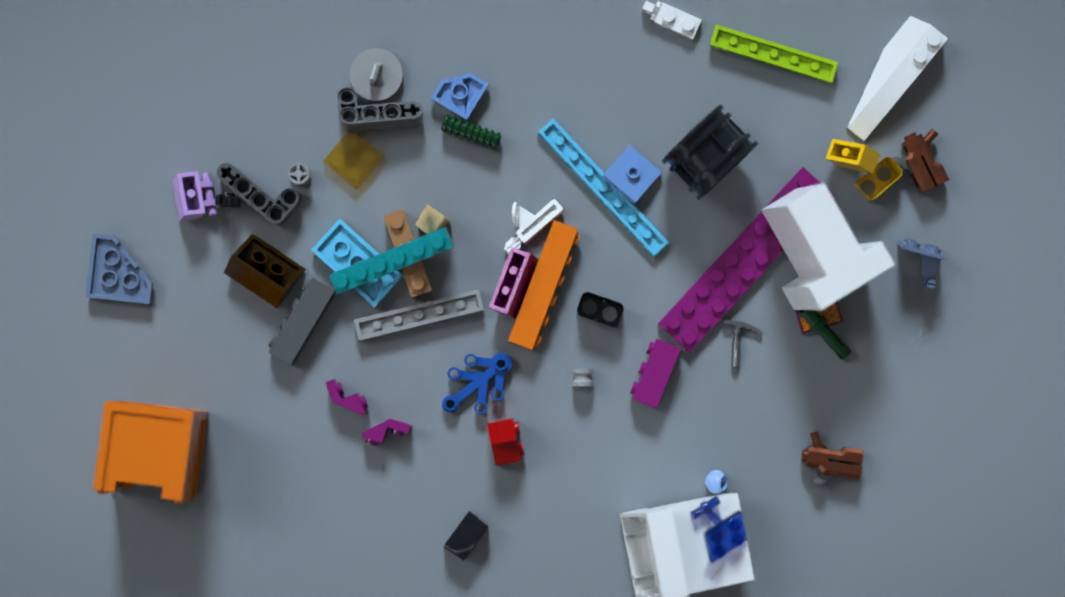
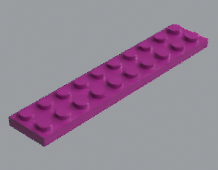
[658,167,834,353]

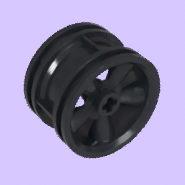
[661,104,759,201]

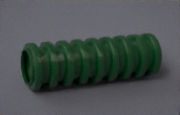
[441,114,501,151]

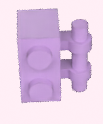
[172,171,218,221]

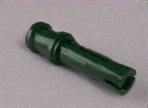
[798,310,851,360]

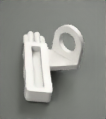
[504,199,564,254]

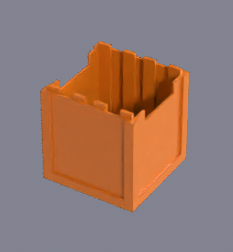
[93,401,208,504]

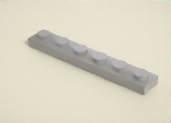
[354,289,484,341]

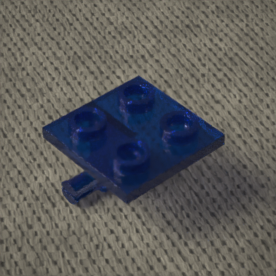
[690,496,747,563]

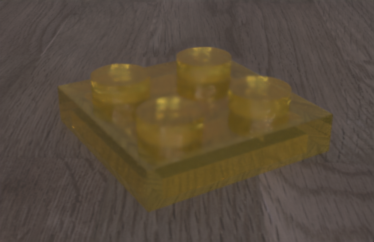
[323,133,384,189]

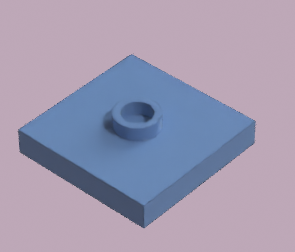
[602,145,662,204]

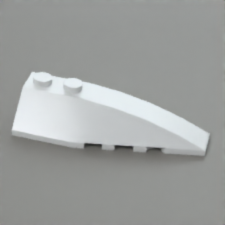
[847,16,948,141]

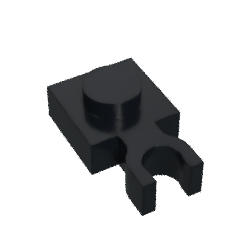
[215,192,240,208]

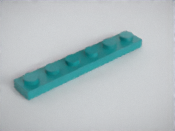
[329,227,454,295]

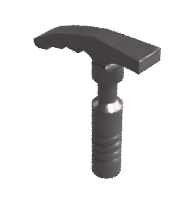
[723,320,763,367]

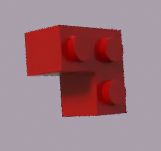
[487,418,525,466]

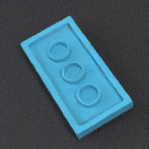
[311,218,403,307]

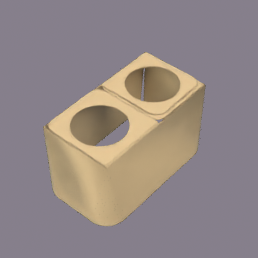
[415,204,451,234]

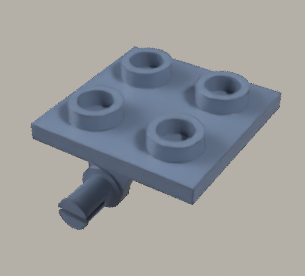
[897,238,946,289]

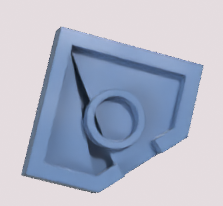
[430,73,489,121]

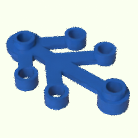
[442,353,512,414]

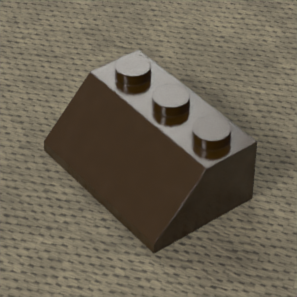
[224,234,305,308]

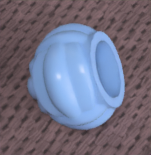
[705,470,728,494]

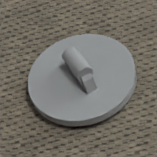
[349,48,403,101]

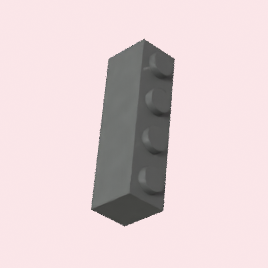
[268,277,336,365]

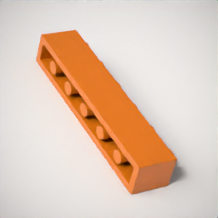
[508,220,580,350]

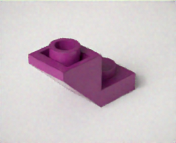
[325,379,368,415]
[361,419,412,446]

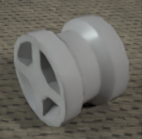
[288,163,311,186]
[572,369,593,386]

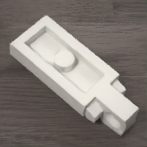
[642,1,701,40]

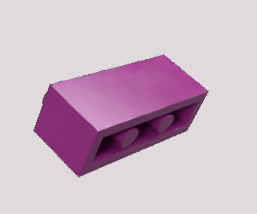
[489,247,539,319]
[630,339,681,409]

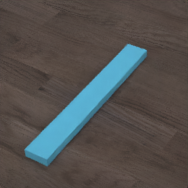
[537,118,669,258]

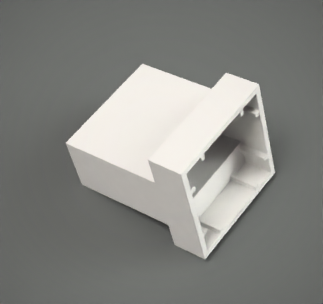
[761,183,895,310]
[619,493,755,597]

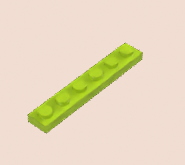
[709,25,839,84]

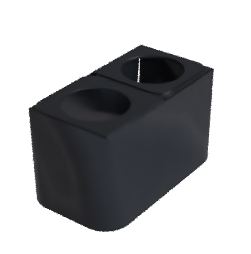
[577,292,624,328]
[443,510,488,561]

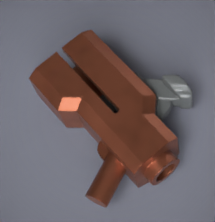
[892,129,949,194]
[801,431,864,485]

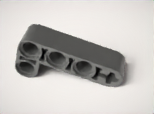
[337,87,423,133]
[217,163,302,225]

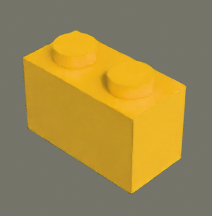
[825,139,880,174]

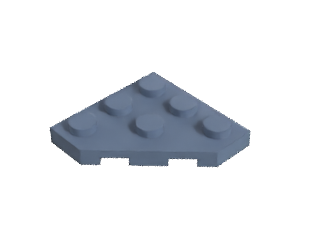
[85,234,153,305]

